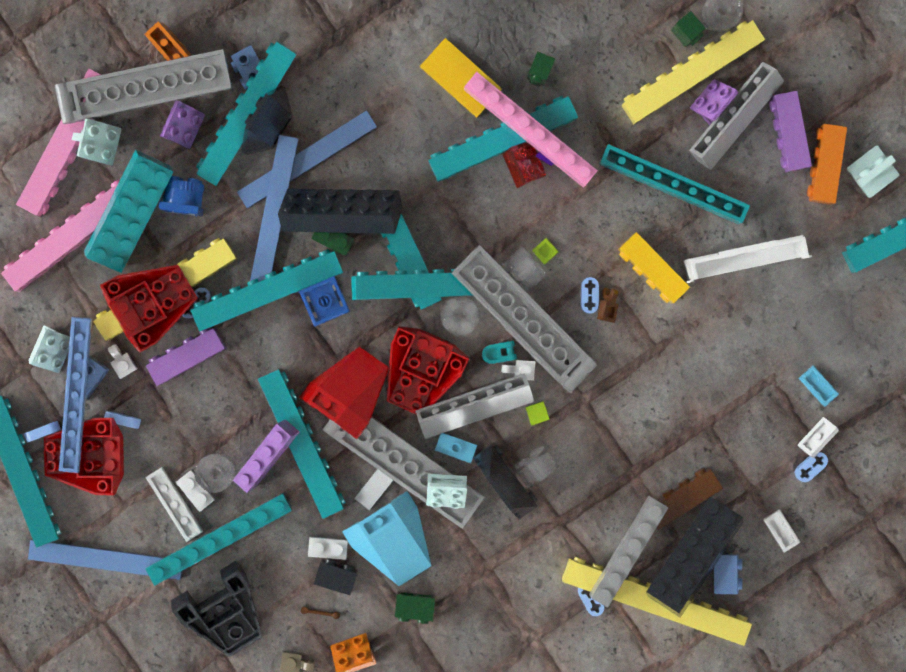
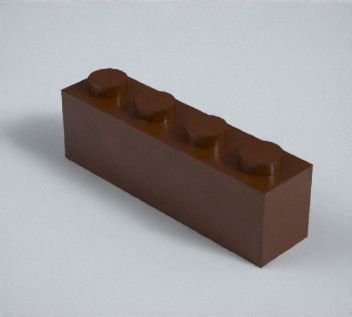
[654,467,723,530]

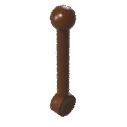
[301,606,340,619]

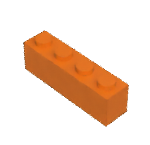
[144,21,193,61]
[807,124,847,205]

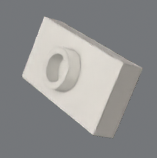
[763,510,800,553]

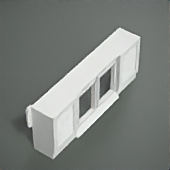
[683,235,812,283]

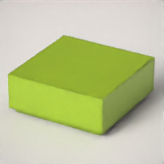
[532,238,559,265]
[525,401,550,426]

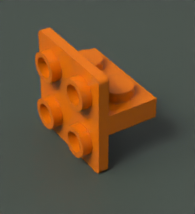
[330,633,377,672]

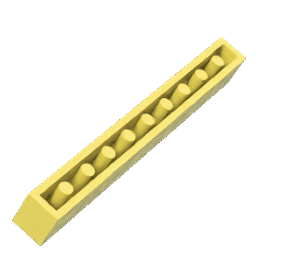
[562,557,752,646]

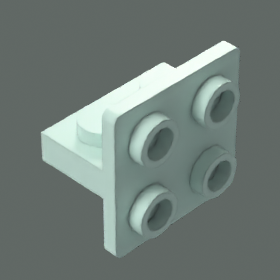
[72,119,121,166]
[847,146,899,198]
[28,326,70,373]
[426,474,467,509]

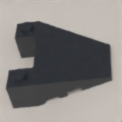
[473,444,538,520]
[171,560,262,657]

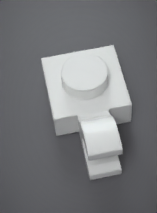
[107,344,138,379]
[501,360,535,381]

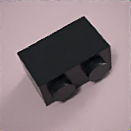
[314,558,358,595]

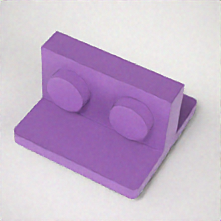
[690,79,738,125]
[160,100,205,149]

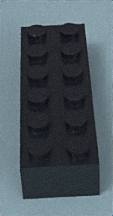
[278,188,403,234]
[646,497,744,618]

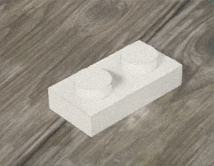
[798,417,839,458]
[176,470,215,512]
[308,537,348,560]

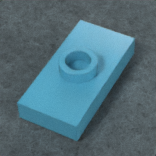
[798,365,839,407]
[435,433,477,463]

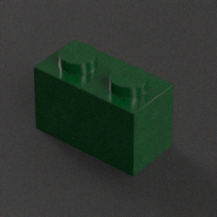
[671,11,706,47]
[527,51,555,87]
[311,232,355,257]
[394,592,435,624]

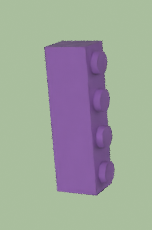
[769,91,812,172]
[146,327,227,386]
[233,419,299,493]

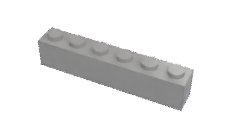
[689,62,784,170]
[416,373,534,439]
[589,496,668,608]

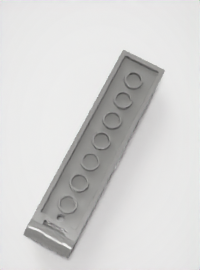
[54,49,232,124]
[452,245,597,393]
[323,416,485,529]

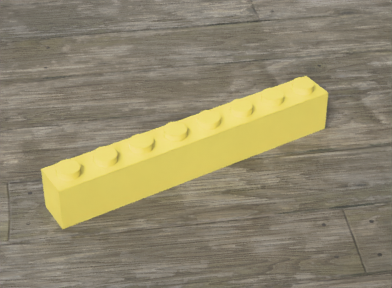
[621,20,765,125]
[93,238,238,341]

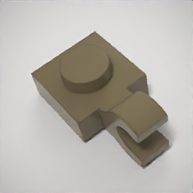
[280,651,315,672]

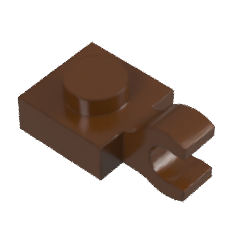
[597,288,619,323]

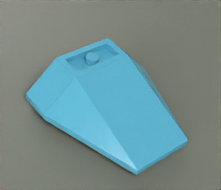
[342,491,432,586]

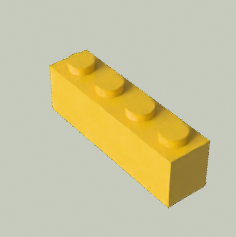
[618,232,690,304]

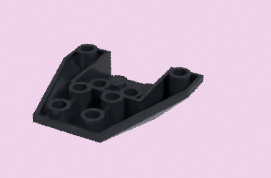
[241,85,293,155]

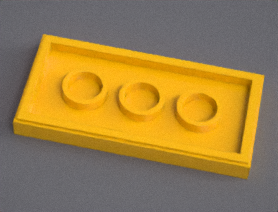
[420,38,502,118]

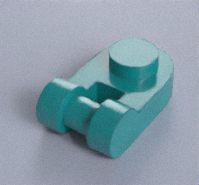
[482,340,517,364]

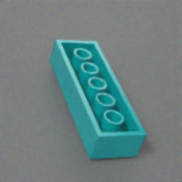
[84,150,174,273]

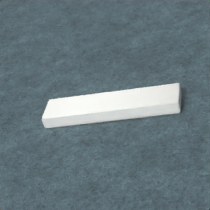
[145,467,203,542]
[354,469,393,510]

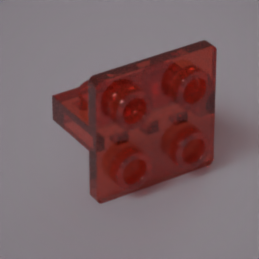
[502,142,546,188]

